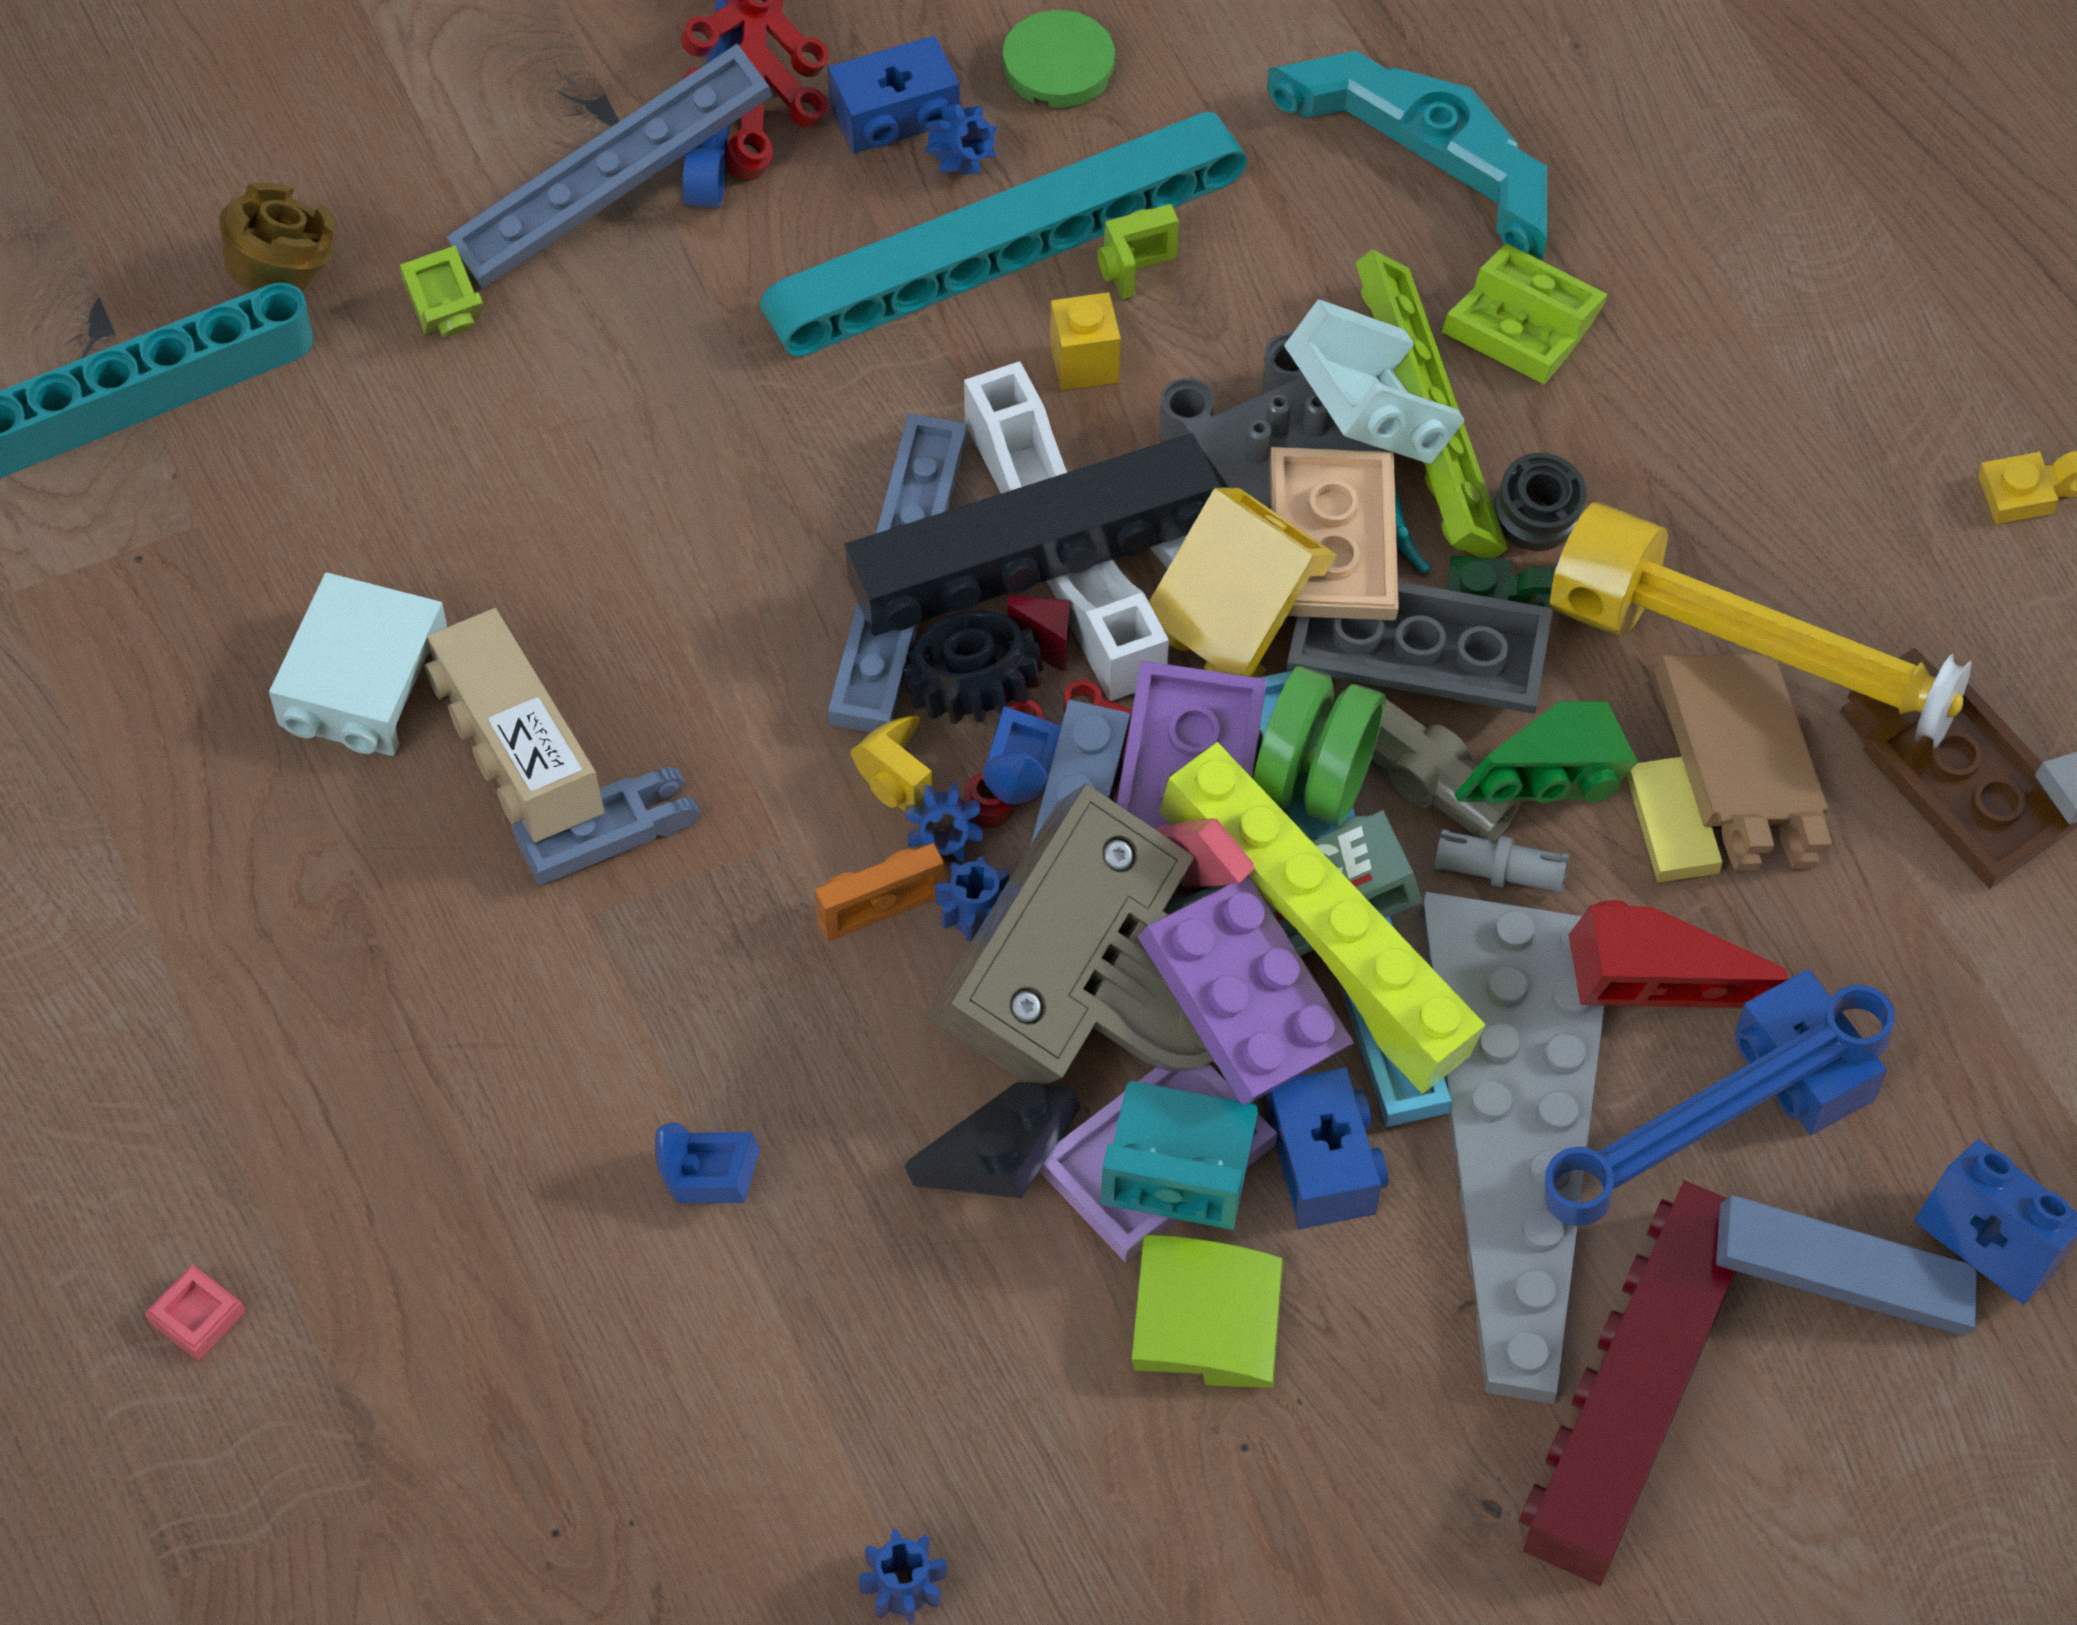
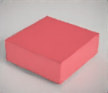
[145,1264,246,1362]

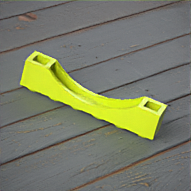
[1159,742,1485,1094]

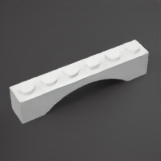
[964,361,1169,701]

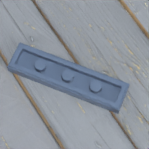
[1716,1195,1977,1336]

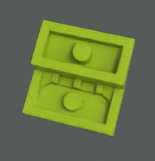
[1442,243,1608,385]
[1132,1235,1283,1388]

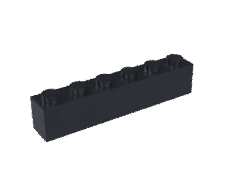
[844,432,1221,637]

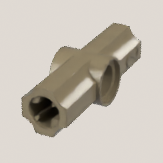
[1372,699,1521,841]

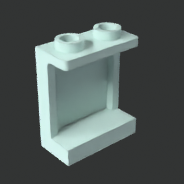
[1284,299,1464,464]
[269,572,447,756]

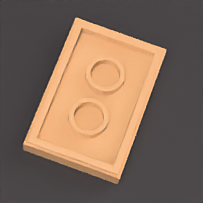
[1269,447,1398,620]

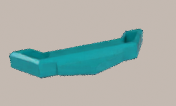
[1267,50,1547,260]

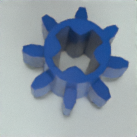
[924,104,998,175]
[905,782,983,862]
[935,857,1009,941]
[859,1529,947,1624]

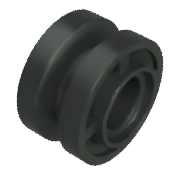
[1493,452,1586,551]

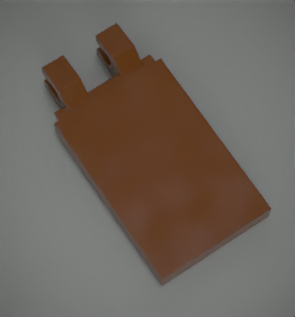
[1840,647,2077,889]

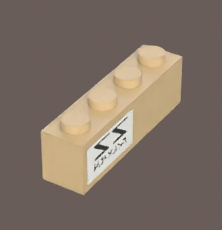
[424,607,605,843]

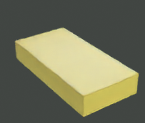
[1626,757,1723,883]

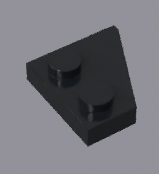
[905,1082,1080,1198]

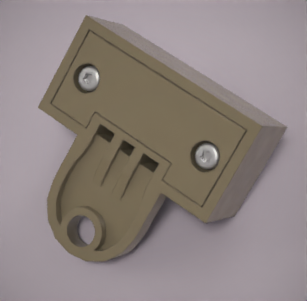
[925,783,1214,1085]

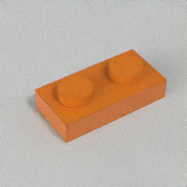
[815,843,945,942]

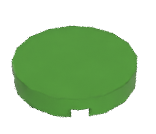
[1002,9,1115,108]

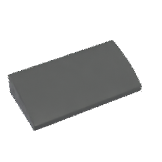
[1286,581,1553,714]

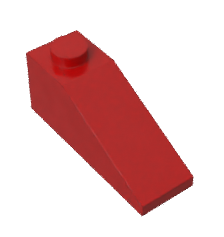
[1568,900,1788,1008]

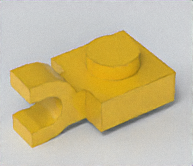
[1978,450,2077,525]

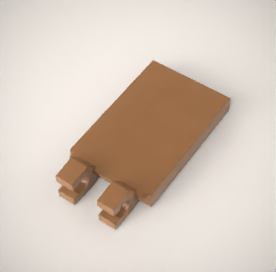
[1654,654,1832,871]

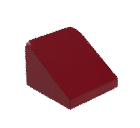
[1007,595,1070,671]

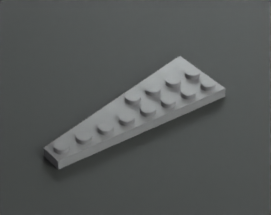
[1421,892,1604,1404]

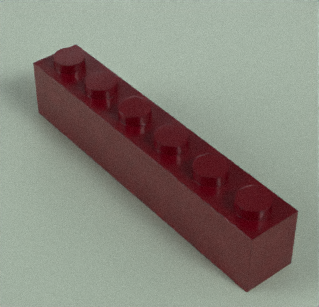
[1519,1180,1737,1586]

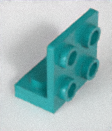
[1100,1081,1258,1230]

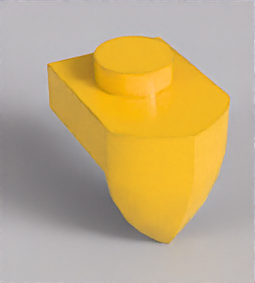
[850,716,932,812]

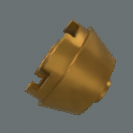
[219,182,336,292]

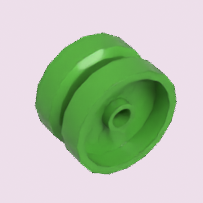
[1253,666,1386,828]

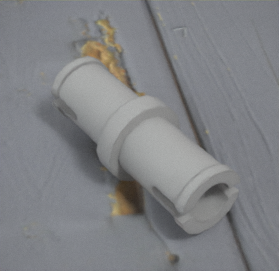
[1435,829,1570,895]

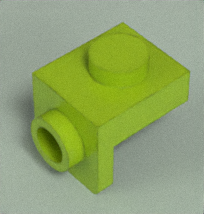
[1097,204,1179,300]
[399,245,483,337]

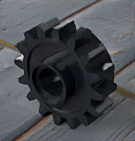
[903,610,1044,724]

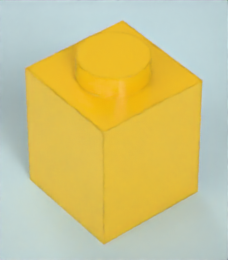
[1050,292,1121,391]

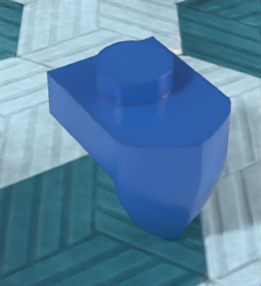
[982,706,1062,804]
[655,1122,760,1203]

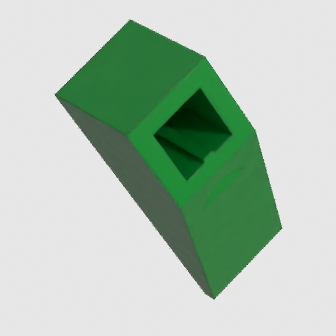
[1454,701,1638,804]

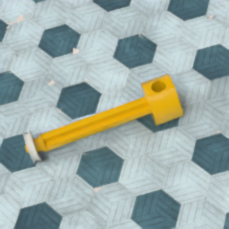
[1549,502,1972,749]

